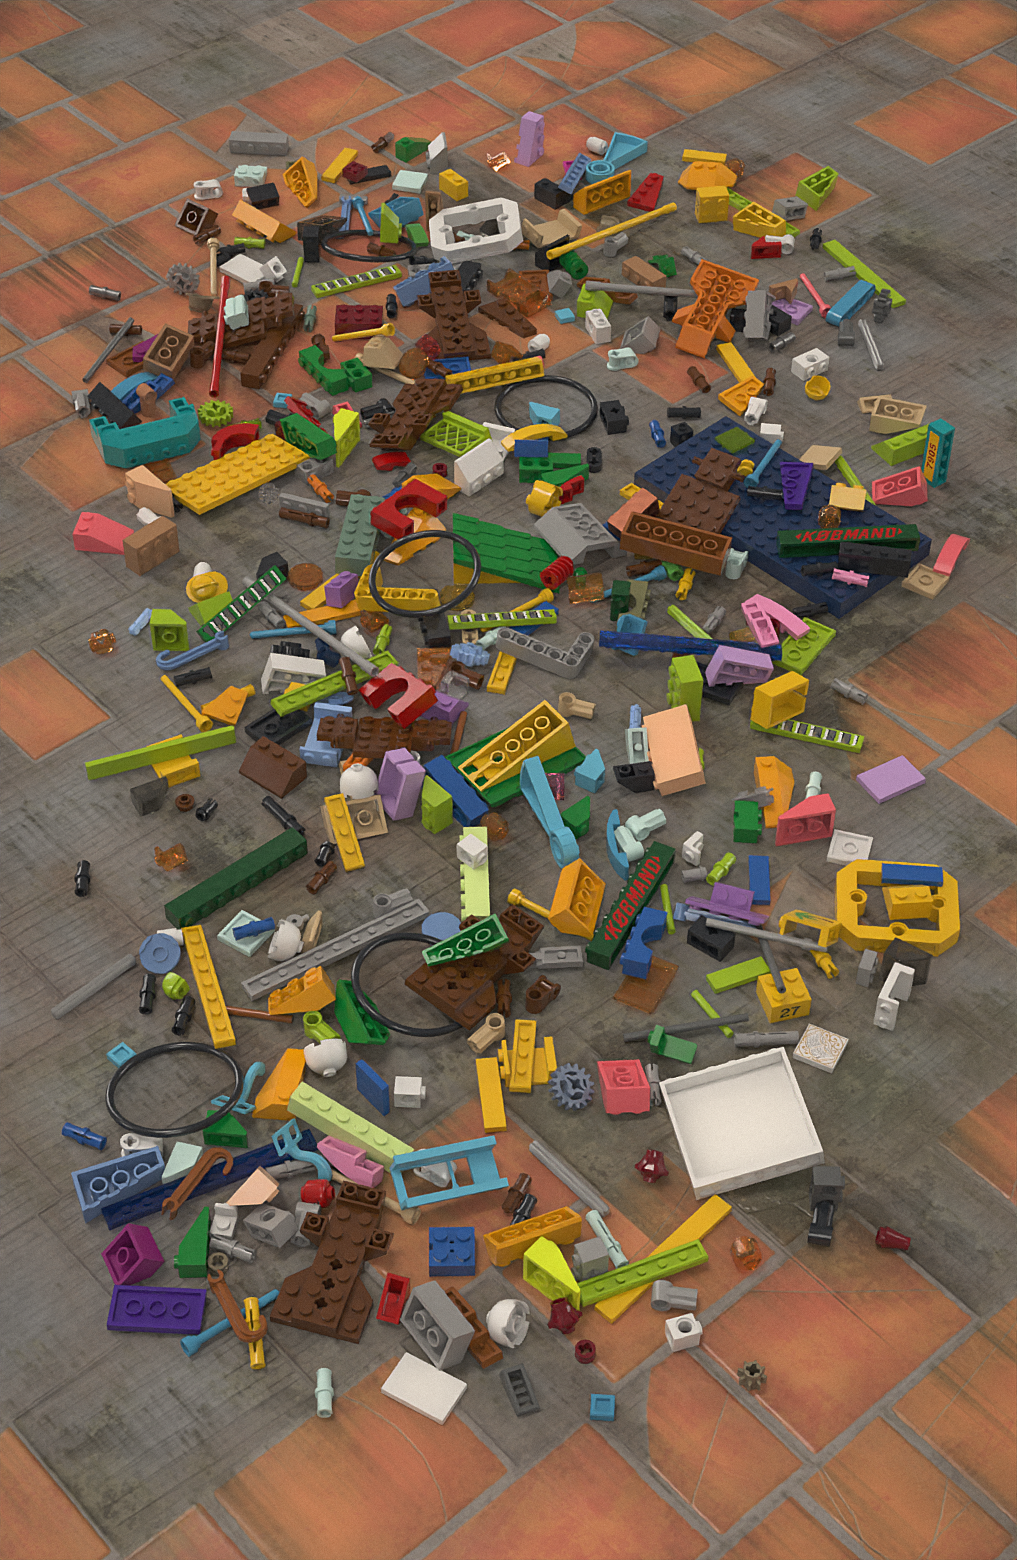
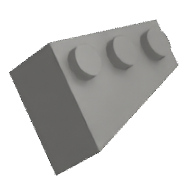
[743,290,776,341]

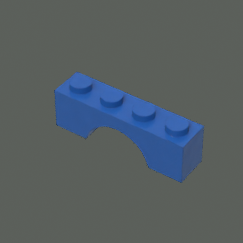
[620,907,668,979]

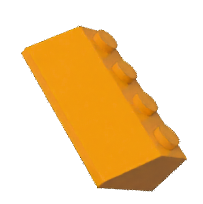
[573,170,631,215]
[232,200,297,243]
[548,858,606,937]
[483,1206,582,1267]

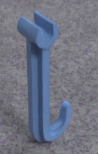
[328,196,353,239]
[156,631,229,670]
[673,902,757,929]

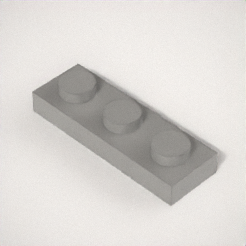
[279,493,330,517]

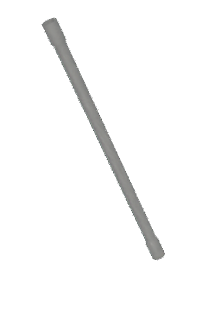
[585,281,698,298]
[242,576,379,677]

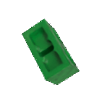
[340,357,372,393]
[519,457,553,483]

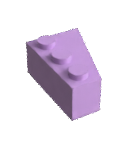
[514,111,545,167]
[705,645,774,687]

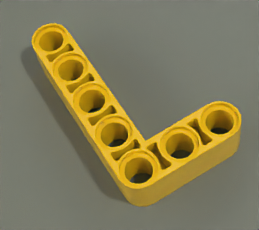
[354,564,441,612]

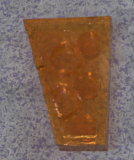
[417,648,452,690]

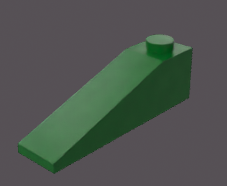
[422,914,510,966]

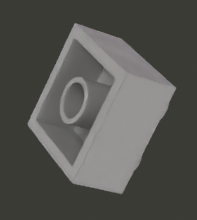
[856,949,879,987]

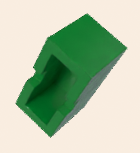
[733,800,762,843]

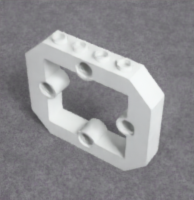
[429,198,523,264]

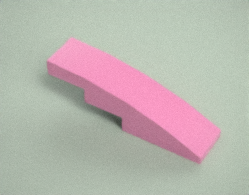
[745,594,810,640]
[741,600,779,648]

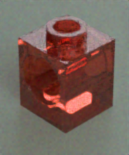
[415,333,441,360]

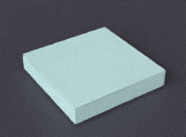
[392,170,428,194]
[217,910,275,957]

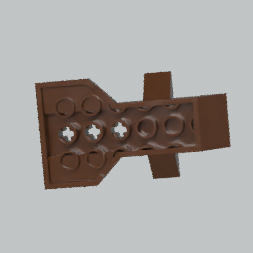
[417,270,491,360]
[368,378,463,451]
[404,904,544,1031]
[270,1180,394,1344]

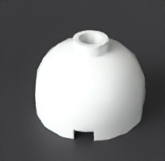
[341,626,373,660]
[340,764,379,799]
[268,919,304,961]
[303,1039,347,1077]
[486,1299,530,1348]

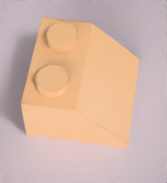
[226,1166,279,1206]

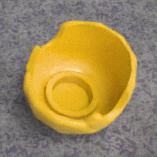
[804,375,831,401]

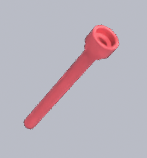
[800,273,831,318]

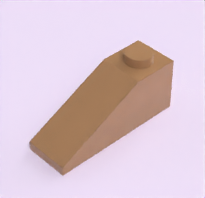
[425,191,443,232]

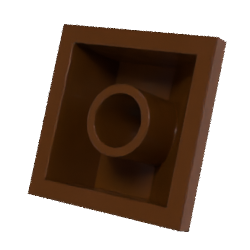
[175,198,218,235]

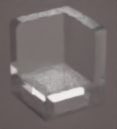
[441,671,469,700]

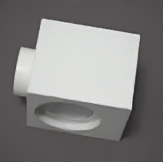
[259,256,287,283]
[457,834,488,870]
[394,1076,426,1108]
[665,1313,703,1352]

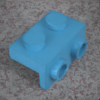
[611,614,648,656]

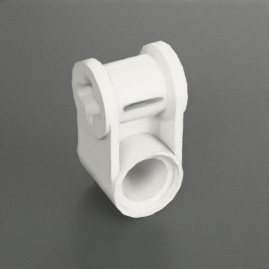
[194,179,223,200]
[120,1133,163,1157]
[413,1149,457,1187]

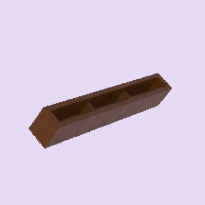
[240,304,305,390]

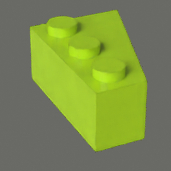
[795,166,839,211]

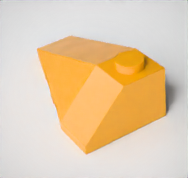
[282,156,317,208]
[383,508,446,566]
[754,756,795,828]
[252,1048,307,1121]

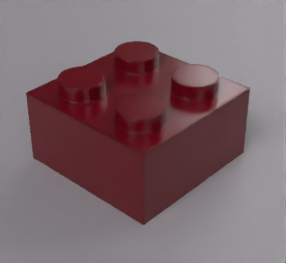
[342,161,368,182]

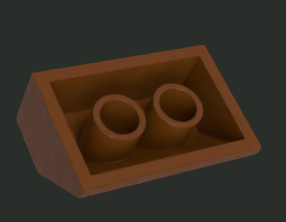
[239,736,307,799]

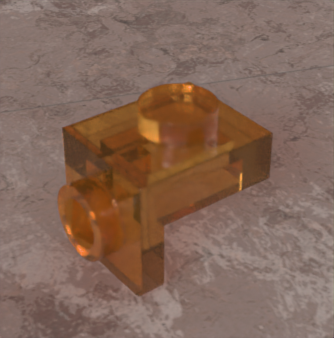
[486,151,511,171]
[360,609,389,633]
[154,843,188,872]

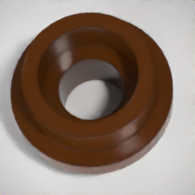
[175,794,195,812]

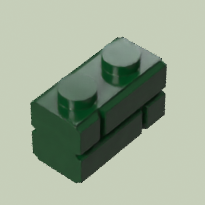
[610,580,631,621]

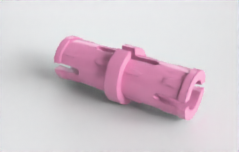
[832,568,869,587]

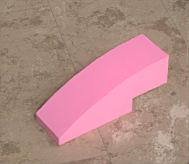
[317,1136,384,1188]

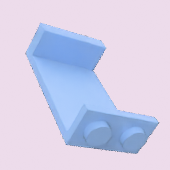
[299,702,352,767]

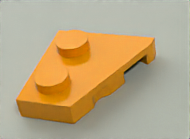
[201,686,248,727]

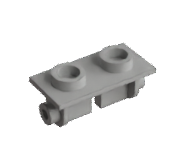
[731,786,774,808]

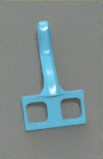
[211,1062,266,1114]
[271,1118,332,1181]

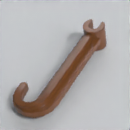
[161,1147,233,1220]
[207,1270,268,1343]

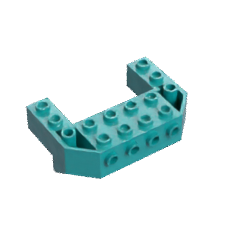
[89,397,201,468]

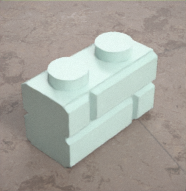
[224,295,249,330]

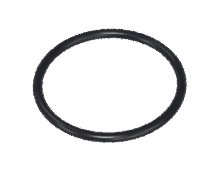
[321,230,418,263]
[494,375,598,441]
[369,530,481,618]
[351,932,463,1037]
[105,1042,244,1138]

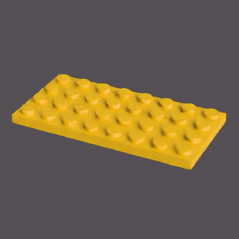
[165,434,310,515]

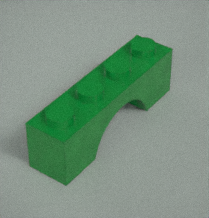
[298,345,349,396]

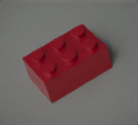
[335,304,384,339]

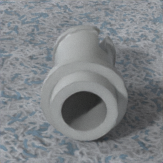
[681,866,707,883]

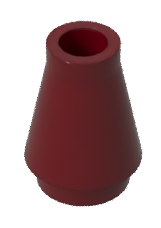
[875,1226,911,1251]

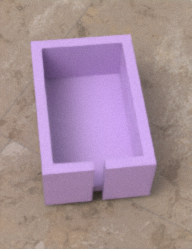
[374,748,426,821]

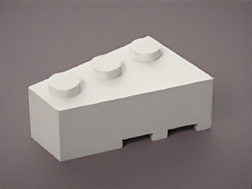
[261,653,326,694]

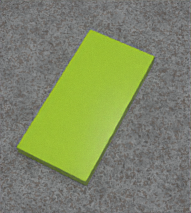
[770,617,836,675]

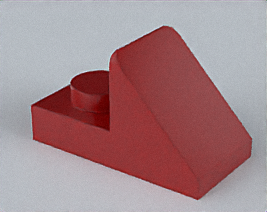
[751,236,782,259]
[376,1272,410,1325]

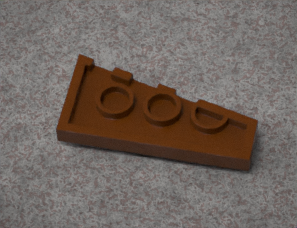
[478,298,537,339]

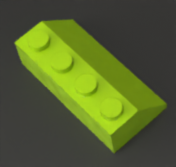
[871,423,930,466]

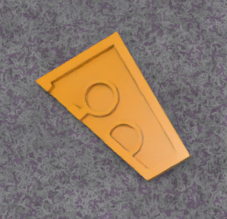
[718,376,764,416]

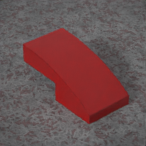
[372,452,411,471]
[559,475,584,504]

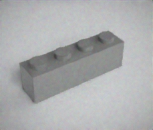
[229,131,289,156]

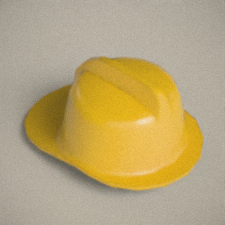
[186,571,228,603]

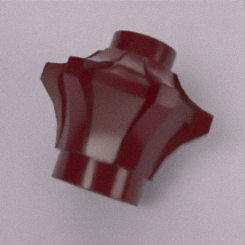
[634,1149,669,1183]
[547,1297,583,1335]

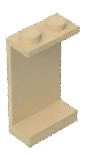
[521,209,582,248]

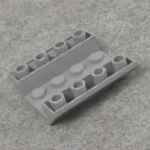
[534,503,628,565]

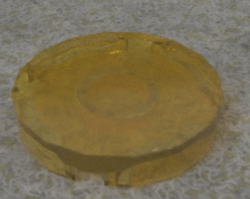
[439,583,475,611]

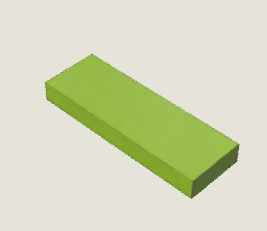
[706,956,771,994]

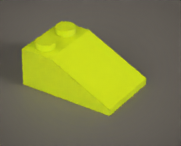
[333,408,360,468]
[523,1236,580,1310]

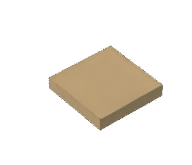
[799,445,842,470]
[902,563,950,600]

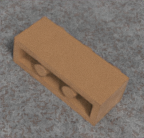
[622,256,666,295]

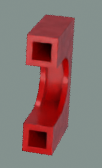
[370,479,448,540]
[359,663,438,729]

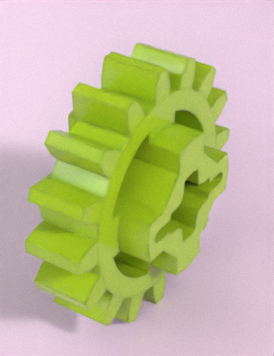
[198,400,234,427]

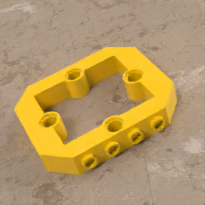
[835,859,960,957]

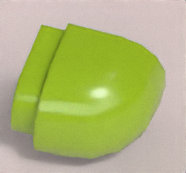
[162,972,190,1000]

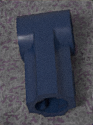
[315,638,341,668]

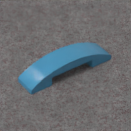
[111,372,158,401]
[606,809,629,880]

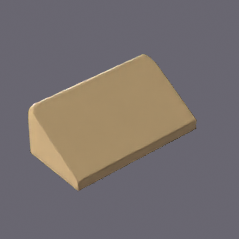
[857,394,892,414]
[300,911,323,953]

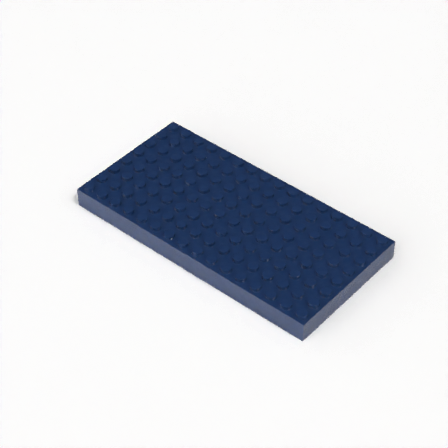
[634,416,932,619]

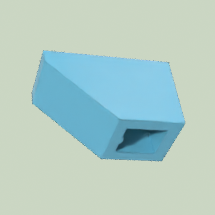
[529,402,560,426]
[574,749,605,794]

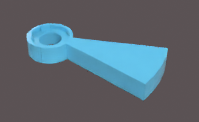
[586,132,648,184]
[520,756,580,869]

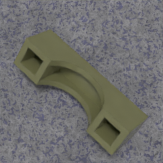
[616,579,651,632]

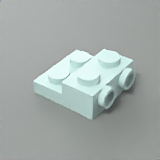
[234,165,268,187]

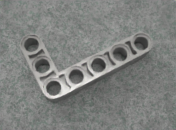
[496,628,594,679]

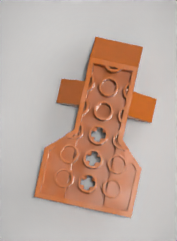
[672,259,759,358]

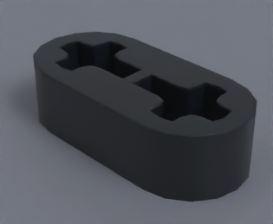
[586,447,602,473]

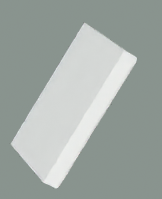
[219,254,266,283]
[381,1352,467,1425]

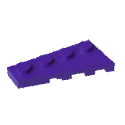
[780,462,814,510]

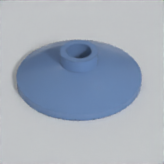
[317,692,354,706]

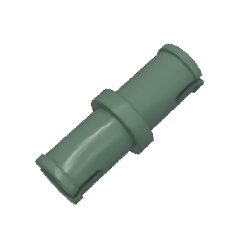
[303,305,317,332]

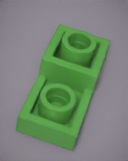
[405,223,429,247]

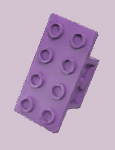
[685,882,769,926]

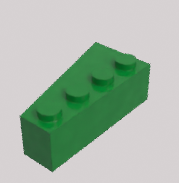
[280,413,337,460]

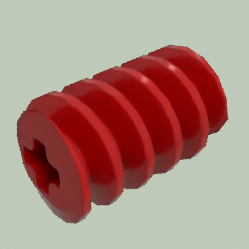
[540,556,574,590]

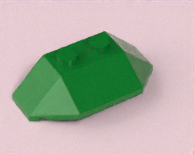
[334,979,391,1045]

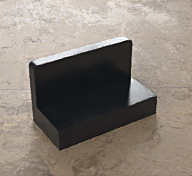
[246,183,280,210]
[730,307,747,332]

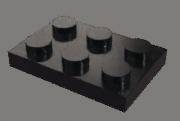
[696,662,743,706]
[244,709,312,745]

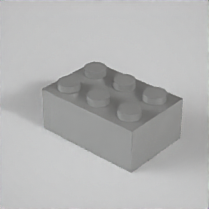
[400,1280,475,1371]

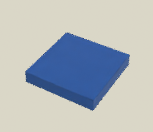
[355,1059,390,1116]

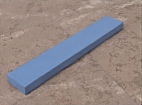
[558,153,591,194]

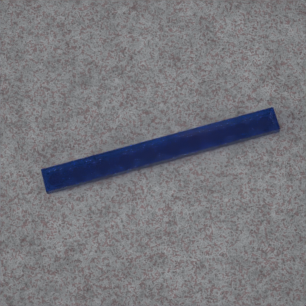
[599,630,782,661]
[101,1129,318,1231]

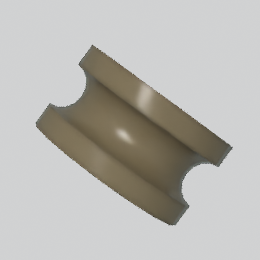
[207,1252,229,1276]

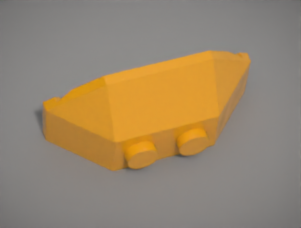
[678,161,737,190]

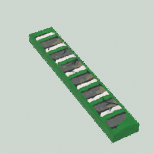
[196,565,286,643]

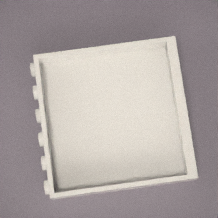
[659,1047,825,1200]

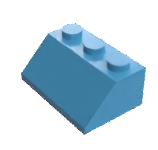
[368,197,424,228]

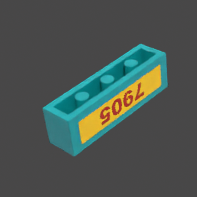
[921,418,955,488]

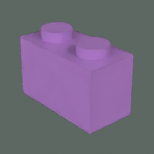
[324,571,359,608]

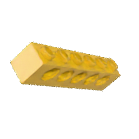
[445,357,544,394]

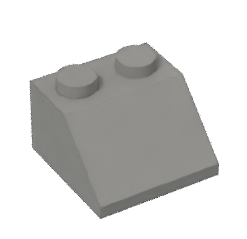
[425,132,448,174]
[620,316,660,354]

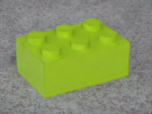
[666,655,703,722]

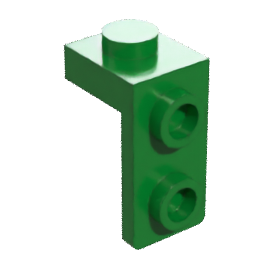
[648,254,677,277]
[647,1025,697,1064]

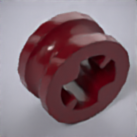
[432,463,448,478]
[575,1339,596,1364]

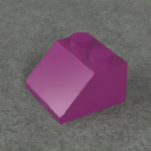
[101,1223,165,1286]

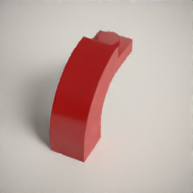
[211,423,260,460]

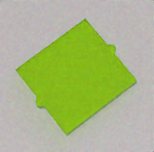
[715,427,755,453]

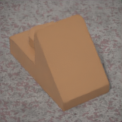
[769,278,798,304]

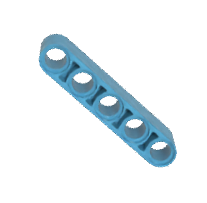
[826,280,876,327]

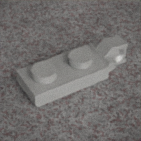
[528,946,583,969]

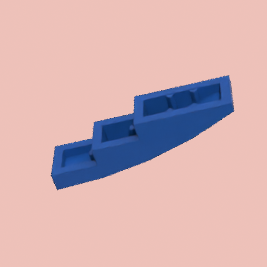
[122,373,175,414]

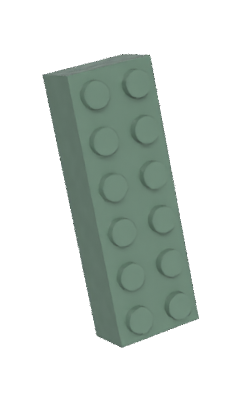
[335,494,385,576]

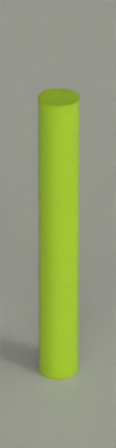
[292,257,304,288]
[660,884,676,934]
[691,990,734,1038]

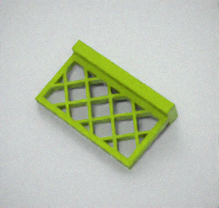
[420,411,493,457]

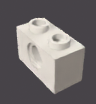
[585,309,611,344]
[791,348,829,381]

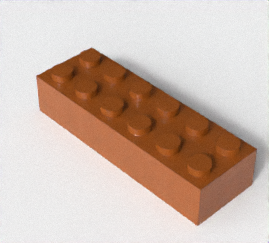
[620,512,732,576]

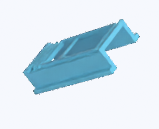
[390,1135,509,1211]

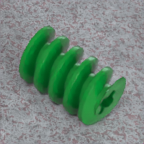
[559,250,589,280]

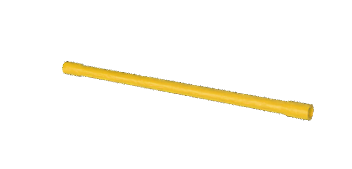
[546,202,677,260]

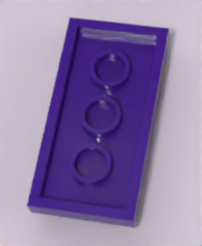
[106,1285,207,1335]

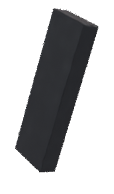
[347,165,391,185]

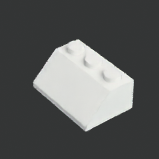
[454,439,504,496]

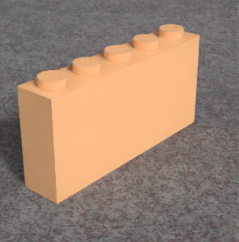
[642,704,706,796]

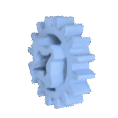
[450,642,490,667]

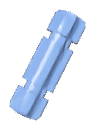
[128,608,152,636]
[629,704,641,729]

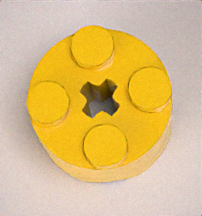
[526,480,563,517]

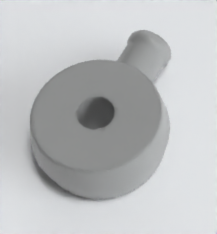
[286,914,310,931]

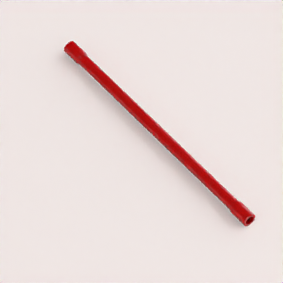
[209,276,231,398]

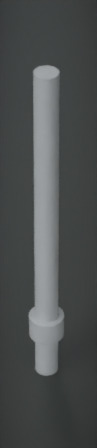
[705,918,828,953]

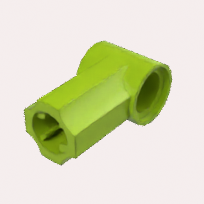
[303,1011,341,1044]

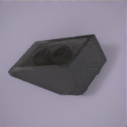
[297,215,347,245]

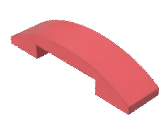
[933,534,970,576]

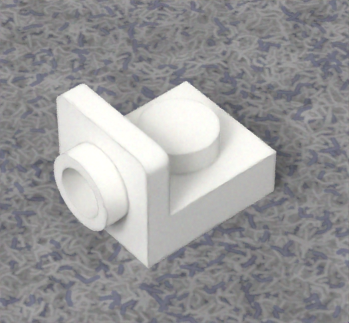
[682,831,704,866]
[209,1203,239,1241]

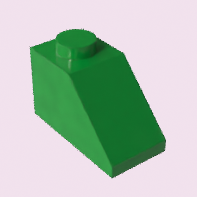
[560,796,590,840]
[203,1110,248,1148]

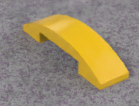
[501,424,568,452]

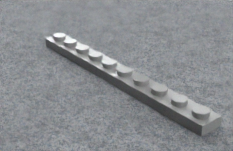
[241,899,430,1001]

